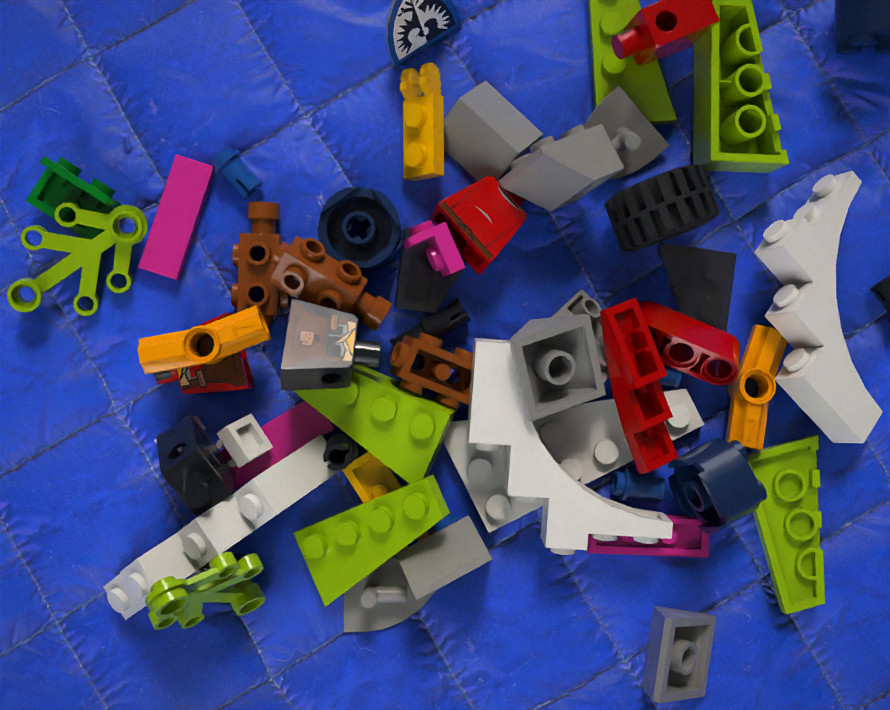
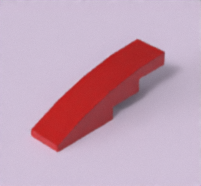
[600,297,678,474]

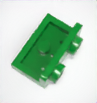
[26,156,122,239]

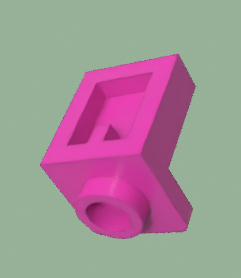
[402,220,466,277]

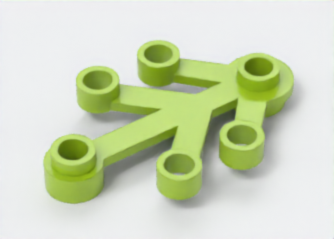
[7,202,148,316]
[145,552,266,630]

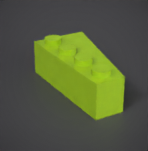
[693,0,790,173]
[292,365,457,484]

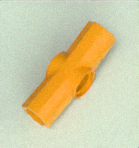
[137,305,271,374]
[725,324,787,450]

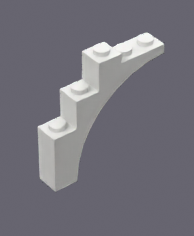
[754,171,883,443]
[467,338,673,555]
[103,435,341,620]

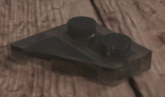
[394,227,467,314]
[657,243,737,332]

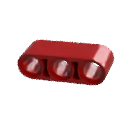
[639,301,741,386]

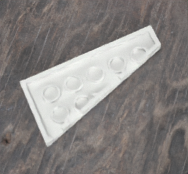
[443,389,705,533]

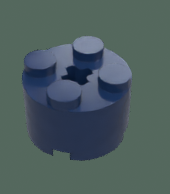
[834,0,890,54]
[318,187,402,274]
[668,438,767,534]

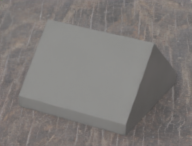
[443,80,543,182]
[509,314,606,422]
[396,515,492,600]
[642,606,717,704]

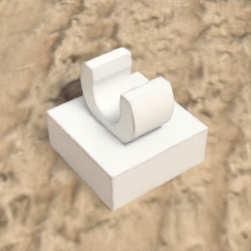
[216,414,273,468]

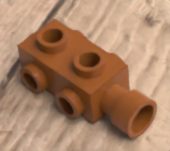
[231,202,291,324]
[269,236,392,331]
[389,332,473,409]

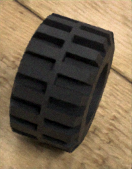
[604,165,720,252]

